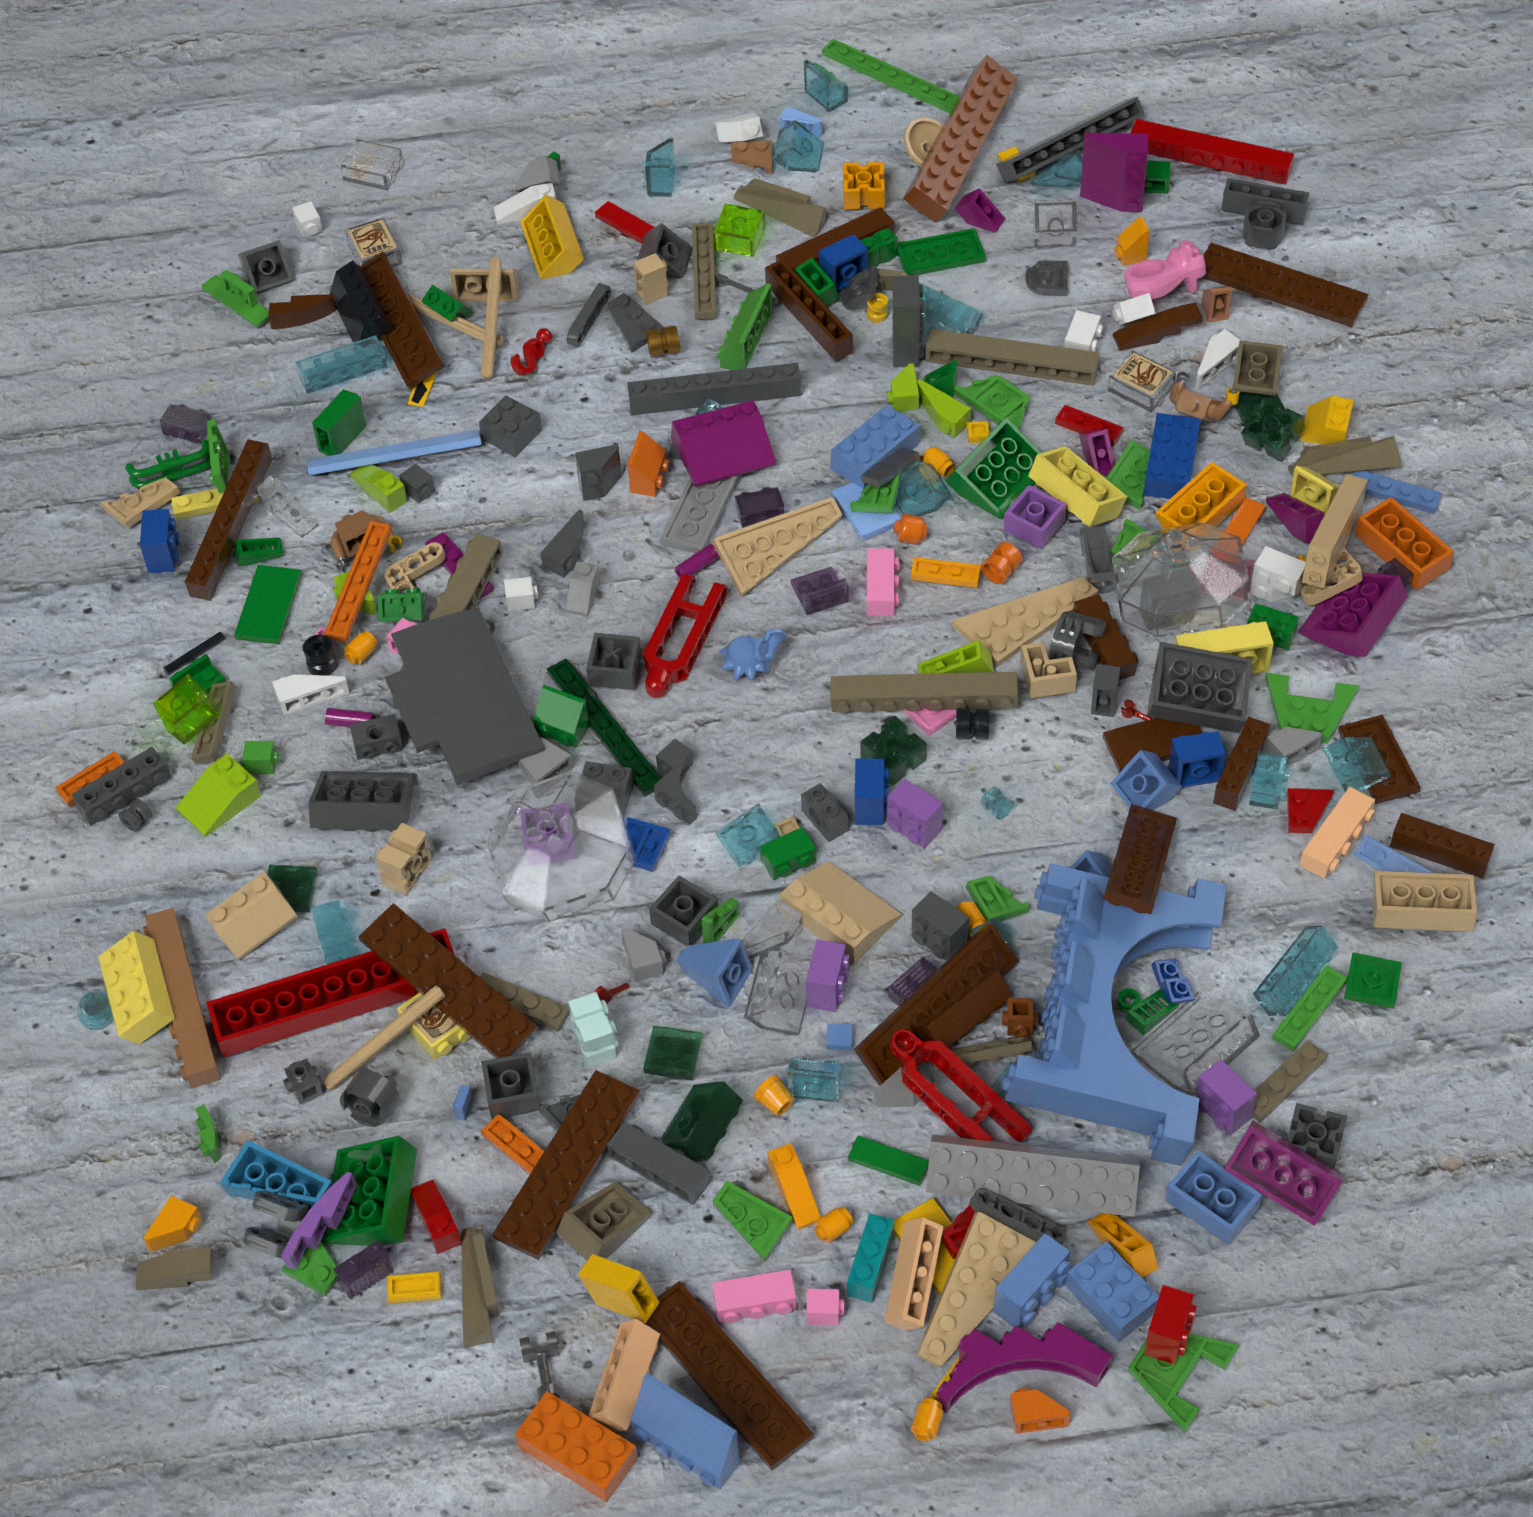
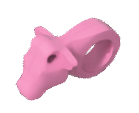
[1124,240,1206,299]

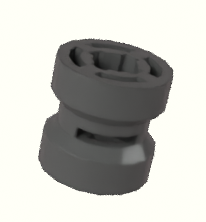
[118,798,152,832]

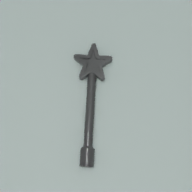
[715,273,779,304]

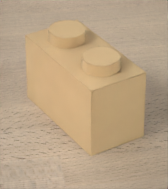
[633,253,669,305]

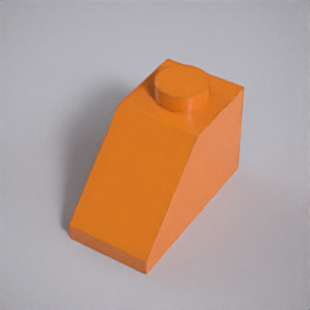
[1009,1388,1070,1434]

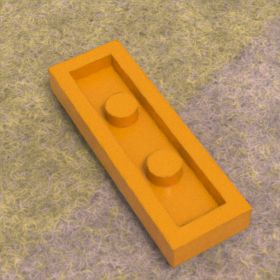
[911,557,981,588]

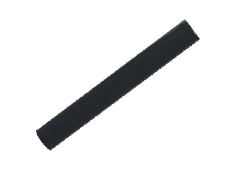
[163,632,225,675]

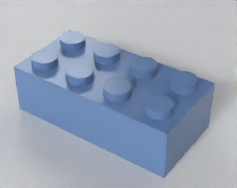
[830,405,921,489]

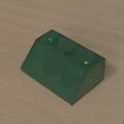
[661,1081,743,1162]

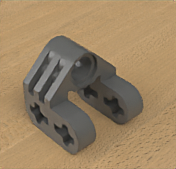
[1050,611,1106,668]
[243,1191,310,1258]

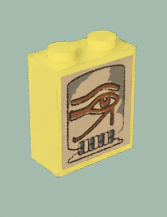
[397,993,470,1060]

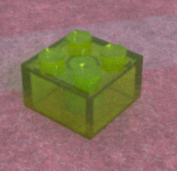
[713,203,765,257]
[153,674,220,745]

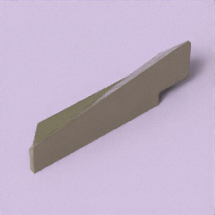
[734,178,826,237]
[1288,436,1401,476]
[461,1225,500,1348]

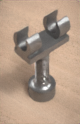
[519,1331,560,1400]

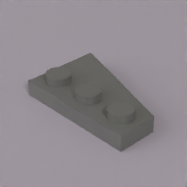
[608,293,664,353]

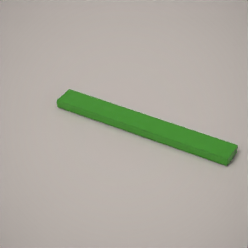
[822,39,959,113]

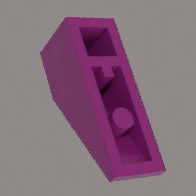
[1266,493,1324,543]

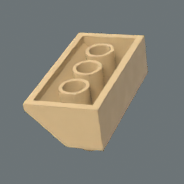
[1372,871,1478,932]

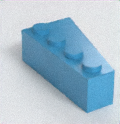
[220,1140,333,1209]

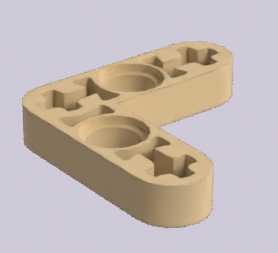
[384,542,446,611]
[1300,548,1363,605]

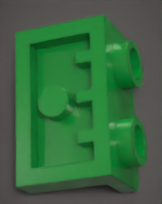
[422,284,473,322]
[377,588,428,622]
[169,654,226,708]

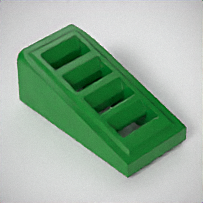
[234,537,283,566]
[1126,989,1179,1036]

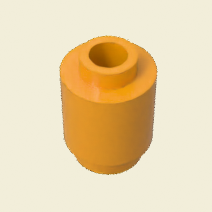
[923,446,955,478]
[344,631,377,664]
[956,901,987,937]
[814,1206,854,1243]
[910,1398,943,1442]

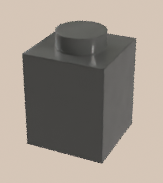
[399,464,435,503]

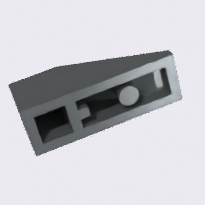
[540,509,584,578]

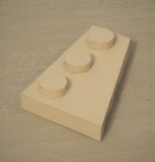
[101,477,180,529]

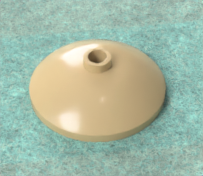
[904,117,943,166]

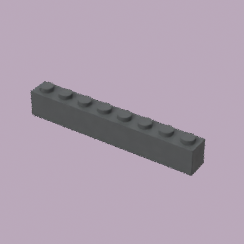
[996,96,1145,183]
[627,363,801,415]

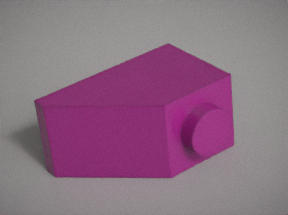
[955,188,1005,232]
[1079,428,1115,476]

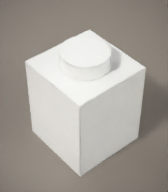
[292,201,322,238]
[504,577,538,612]

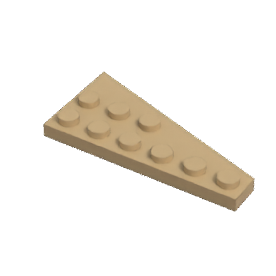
[712,497,842,597]
[952,577,1099,667]
[915,1211,1036,1367]

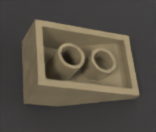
[1233,340,1283,396]
[556,1181,652,1261]

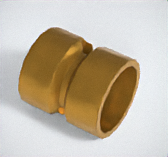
[646,325,680,357]

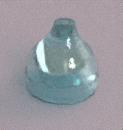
[77,992,114,1030]

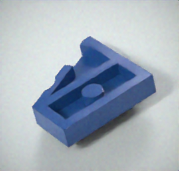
[626,817,671,872]

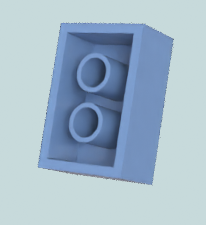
[1165,1150,1262,1245]
[993,1233,1070,1328]
[1065,1241,1159,1342]

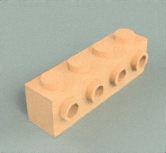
[1300,787,1376,879]
[884,1217,944,1331]
[588,1319,660,1433]

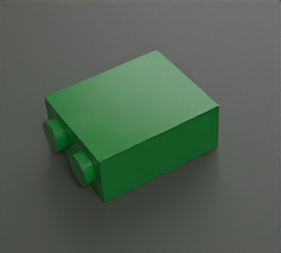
[312,389,366,456]

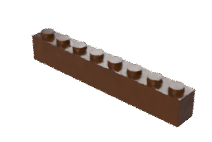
[185,439,273,601]

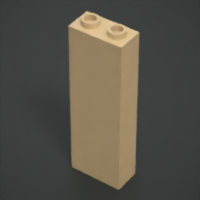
[1302,474,1368,589]

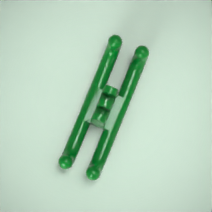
[125,439,211,489]

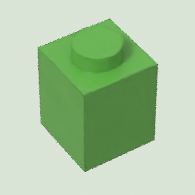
[242,741,279,774]

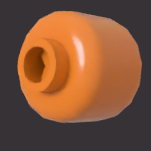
[893,514,927,545]

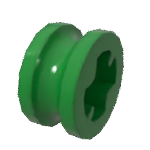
[1117,988,1140,1014]

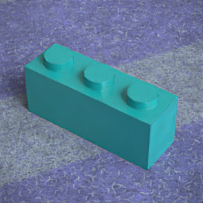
[847,1213,894,1303]

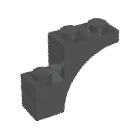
[1079,526,1117,587]
[654,738,696,824]

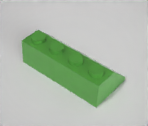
[717,283,772,370]

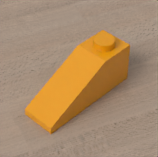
[767,1143,821,1230]
[1087,1213,1159,1278]

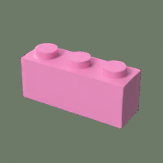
[867,549,899,616]
[712,1270,797,1323]

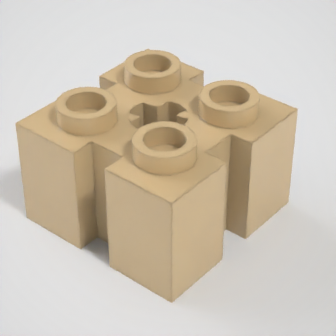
[376,823,432,896]

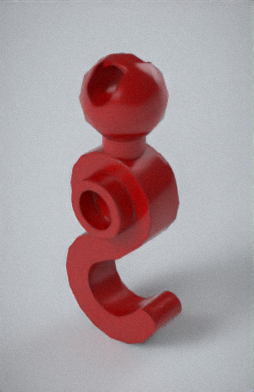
[510,328,553,376]

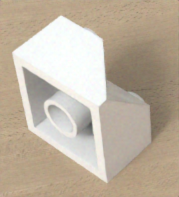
[1250,546,1306,602]

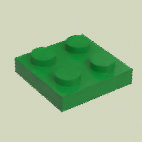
[1344,952,1402,1009]

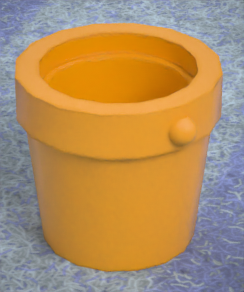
[753,1074,795,1116]

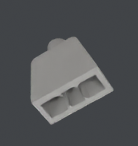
[518,738,573,794]

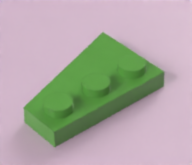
[713,1181,793,1262]

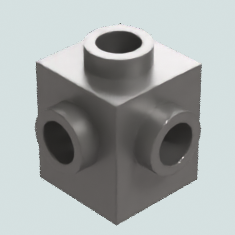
[283,1058,323,1104]

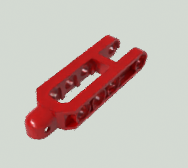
[643,574,727,698]
[890,1029,1032,1142]

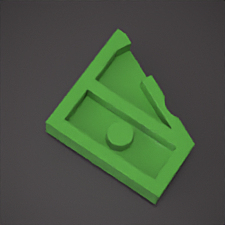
[850,474,901,513]
[701,897,740,943]

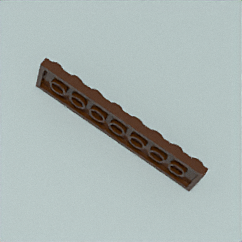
[1201,243,1368,328]
[360,251,445,390]
[1103,804,1177,914]
[358,903,537,1058]
[853,923,1019,1086]
[493,1070,640,1260]
[644,1281,814,1471]

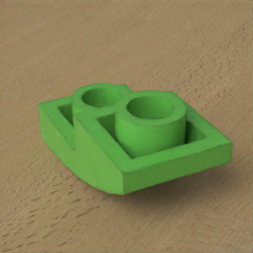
[195,1104,220,1163]

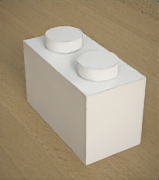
[1064,310,1103,352]

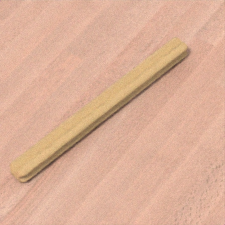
[481,258,502,379]
[407,293,504,348]
[322,986,445,1090]

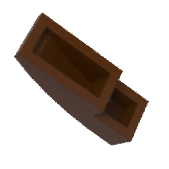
[268,294,336,330]

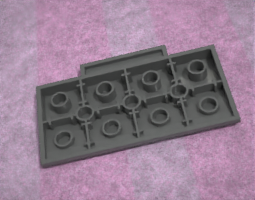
[385,607,545,786]

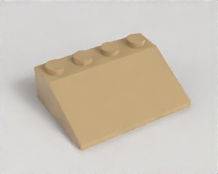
[780,861,902,964]

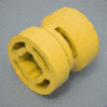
[867,293,888,323]

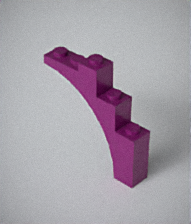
[937,1322,1113,1412]

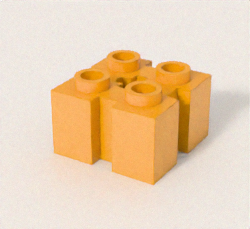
[843,162,885,210]

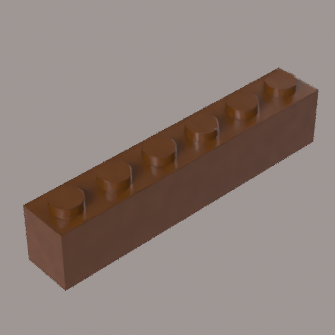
[776,207,894,273]
[765,259,853,361]

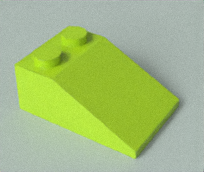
[176,753,261,837]

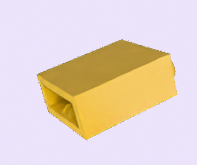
[578,1254,660,1323]

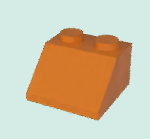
[628,431,670,497]

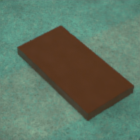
[1338,714,1421,804]
[1102,718,1202,773]

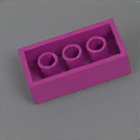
[1223,1120,1344,1226]

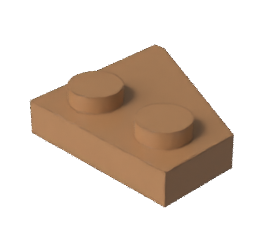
[731,140,773,174]

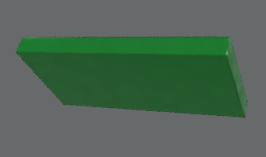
[897,228,986,276]
[234,565,302,644]

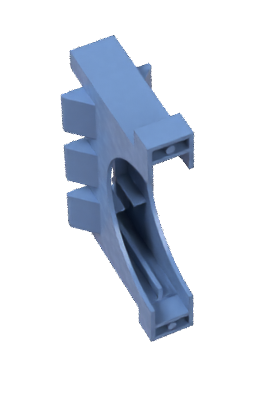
[1002,863,1226,1166]

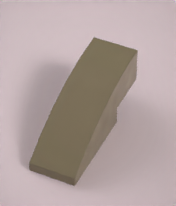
[136,1247,214,1290]

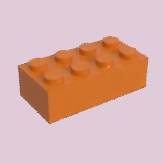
[1355,497,1454,590]
[515,1391,638,1502]

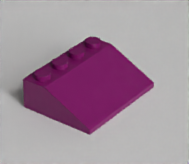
[1080,133,1148,212]
[671,400,776,487]
[1299,571,1408,657]

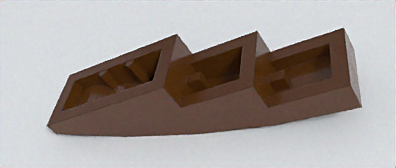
[1112,302,1202,351]

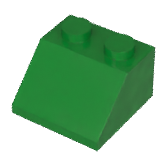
[533,685,589,748]

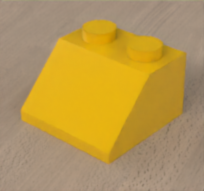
[1300,396,1354,445]

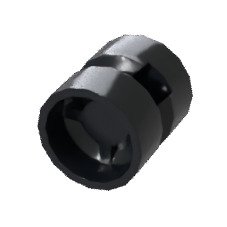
[303,634,337,676]
[956,708,990,740]

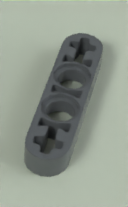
[567,283,611,347]
[970,1188,1066,1245]

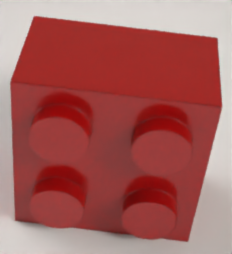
[1144,1285,1197,1365]

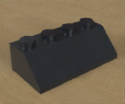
[329,260,393,352]

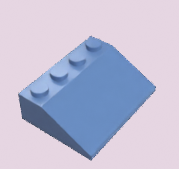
[631,1373,740,1490]

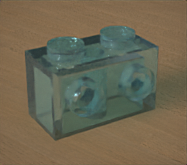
[1249,753,1290,810]

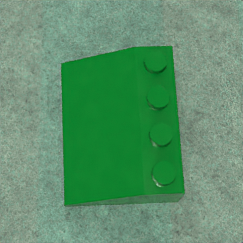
[945,417,1042,519]
[322,1136,417,1246]

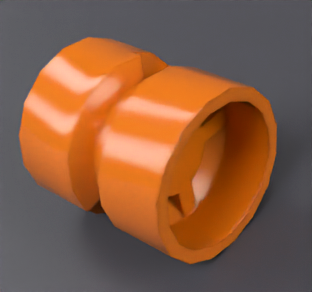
[981,542,1023,584]

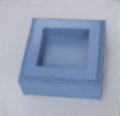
[826,1023,853,1051]
[453,1085,473,1121]

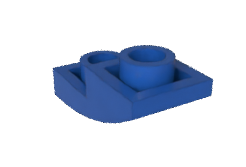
[1151,958,1194,1004]

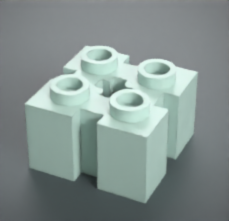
[568,992,619,1067]

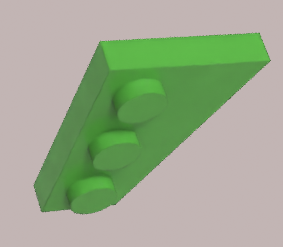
[207,419,230,493]
[1106,440,1150,510]

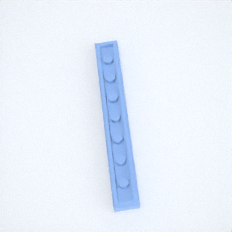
[307,430,481,475]

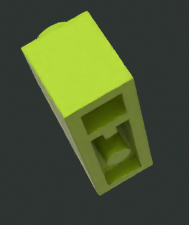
[917,379,971,438]
[350,465,407,513]
[918,640,994,674]

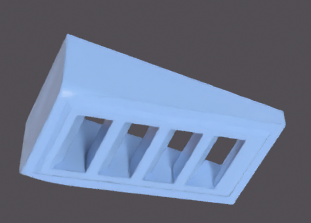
[780,106,822,137]

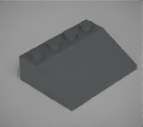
[1147,642,1252,733]
[308,771,415,832]

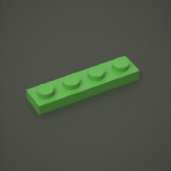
[1272,965,1348,1052]

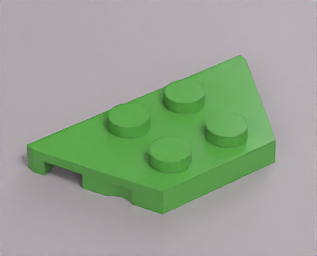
[953,375,1030,430]

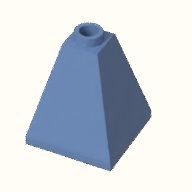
[677,939,753,1007]

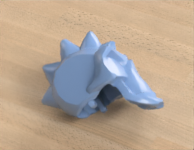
[720,629,787,680]

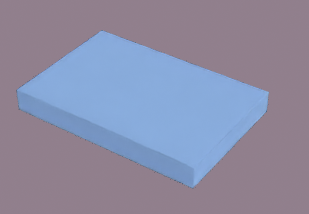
[831,483,900,541]

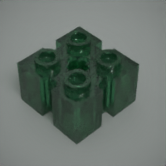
[1241,398,1306,462]
[860,716,927,786]

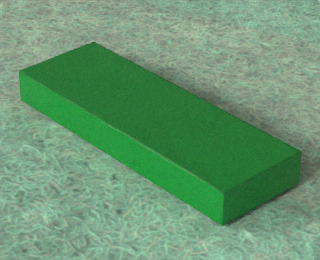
[848,1135,929,1186]

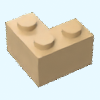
[1020,642,1077,698]

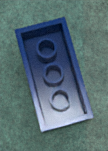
[1144,413,1201,499]

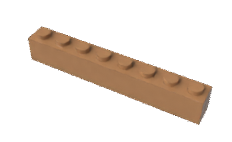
[143,908,221,1088]

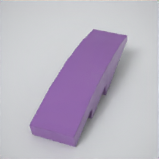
[281,1172,357,1270]

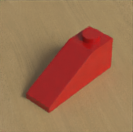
[410,1179,461,1254]

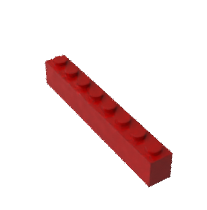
[1130,119,1294,185]

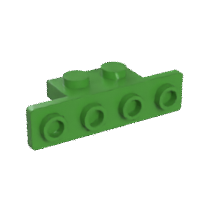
[202,269,269,327]

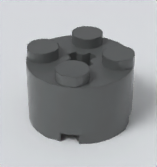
[1242,201,1287,250]
[340,1067,399,1127]

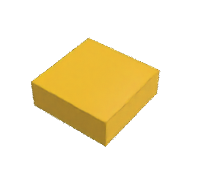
[966,421,990,444]

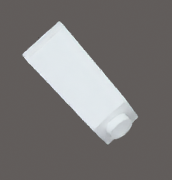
[494,183,556,224]
[1195,329,1240,390]
[272,674,349,716]

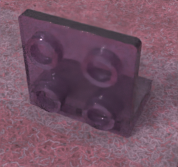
[791,567,849,615]

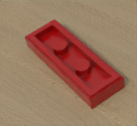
[595,201,655,244]
[1055,405,1124,447]

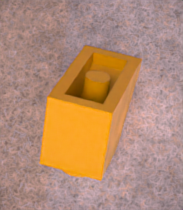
[1114,216,1150,266]
[143,1196,202,1252]

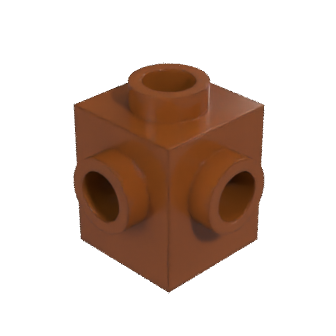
[1002,998,1038,1037]

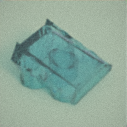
[716,804,780,867]

